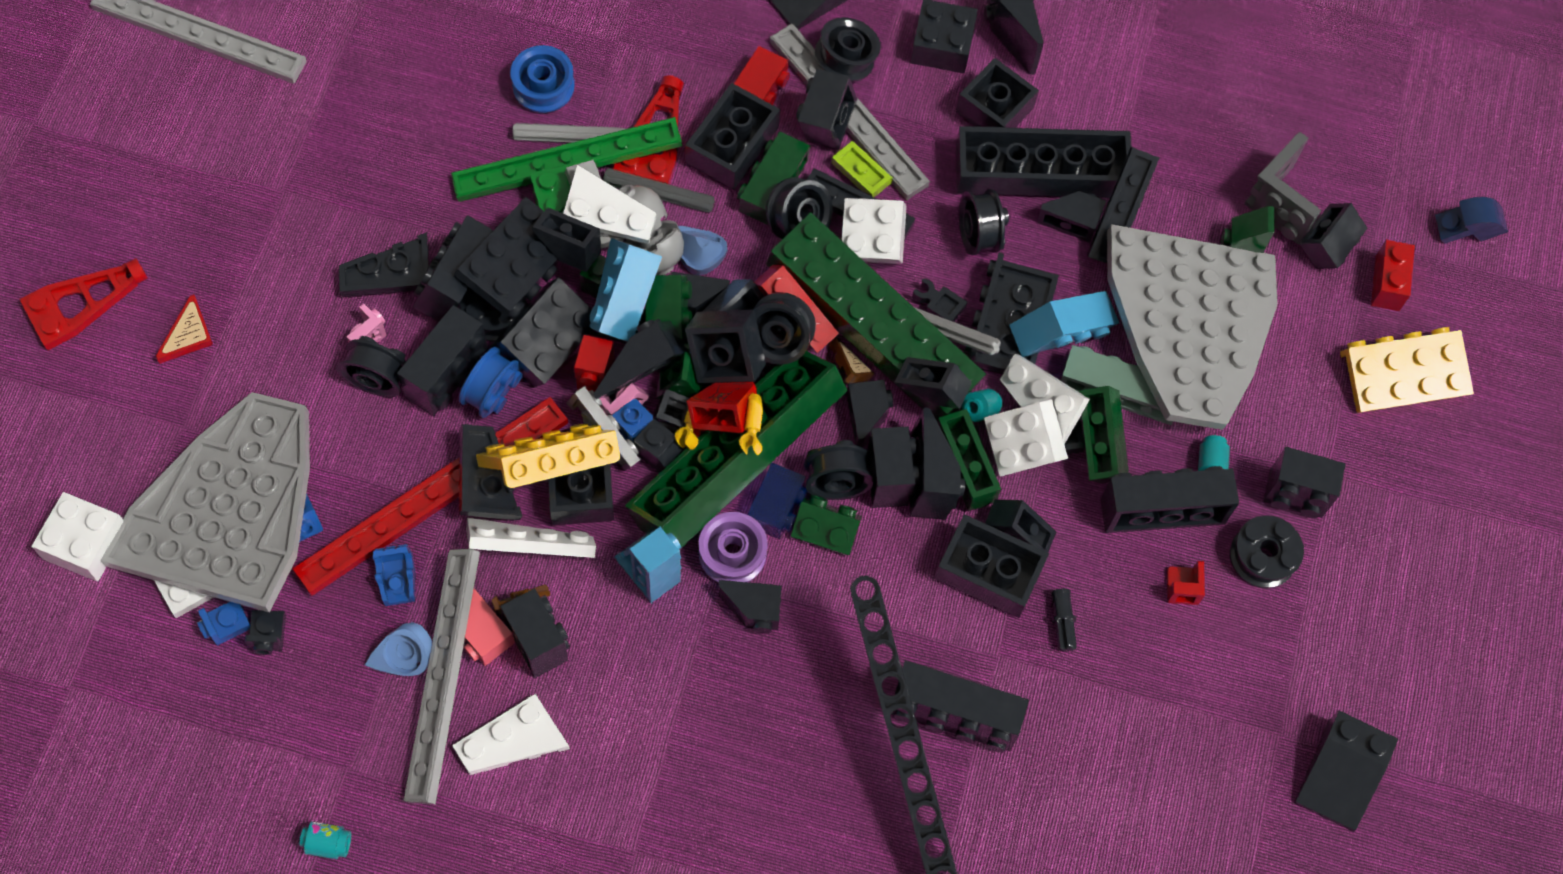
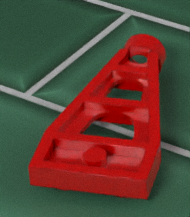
[613,75,684,184]
[19,258,148,351]

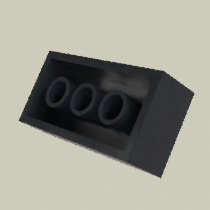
[1100,466,1239,533]
[891,660,1029,753]

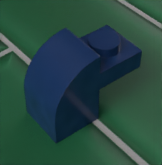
[1435,197,1508,244]

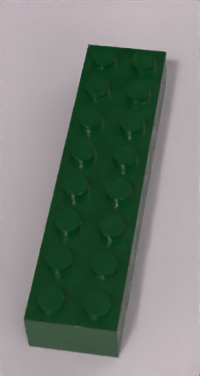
[766,213,986,421]
[625,351,848,550]

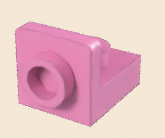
[346,303,387,343]
[600,383,649,416]

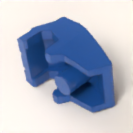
[373,544,416,606]

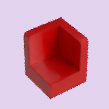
[1167,561,1205,605]

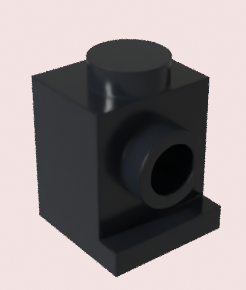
[653,389,690,434]

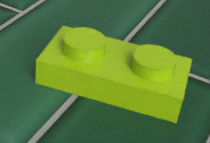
[831,141,893,197]

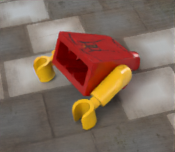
[675,382,763,455]

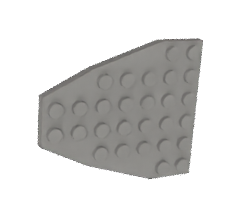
[1107,224,1278,430]
[100,392,310,612]

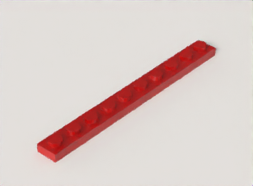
[293,397,568,596]

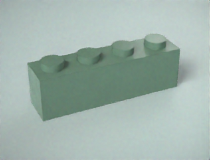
[1060,345,1174,425]

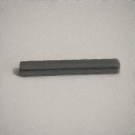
[603,168,715,213]

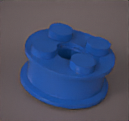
[510,45,575,113]
[459,347,523,418]

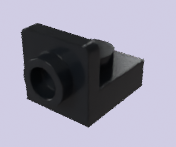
[245,610,286,655]

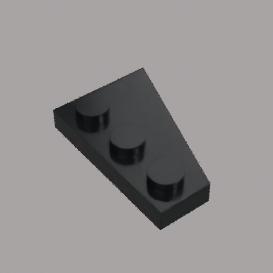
[339,232,430,297]
[459,424,523,520]

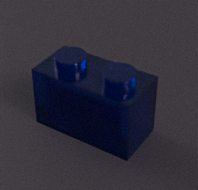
[747,463,808,539]

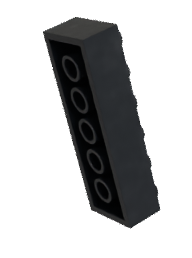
[956,126,1132,198]

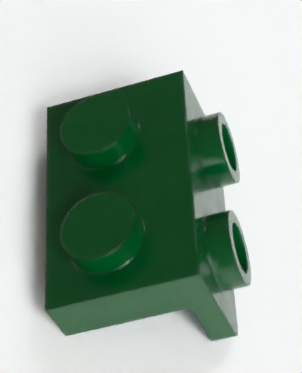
[791,495,863,555]

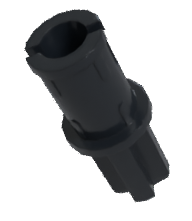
[1051,588,1077,652]

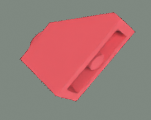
[463,589,515,666]

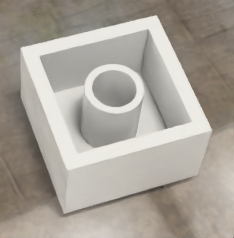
[842,198,907,264]
[984,400,1068,477]
[31,492,124,582]

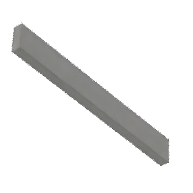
[90,0,307,84]
[770,24,930,201]
[404,549,480,804]

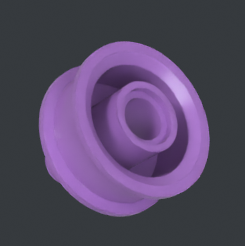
[699,512,767,583]

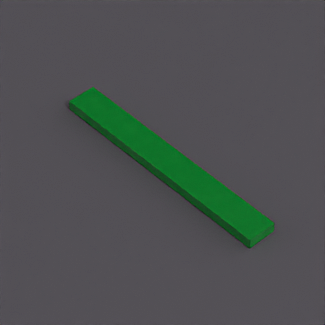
[452,117,682,202]

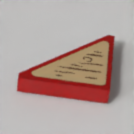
[156,294,213,364]

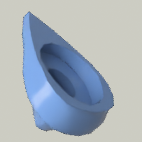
[678,226,728,276]
[365,622,433,676]

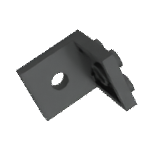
[1244,131,1321,245]

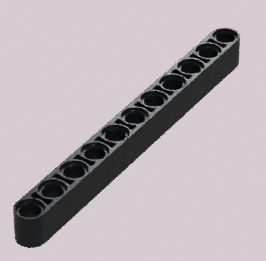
[850,576,958,874]

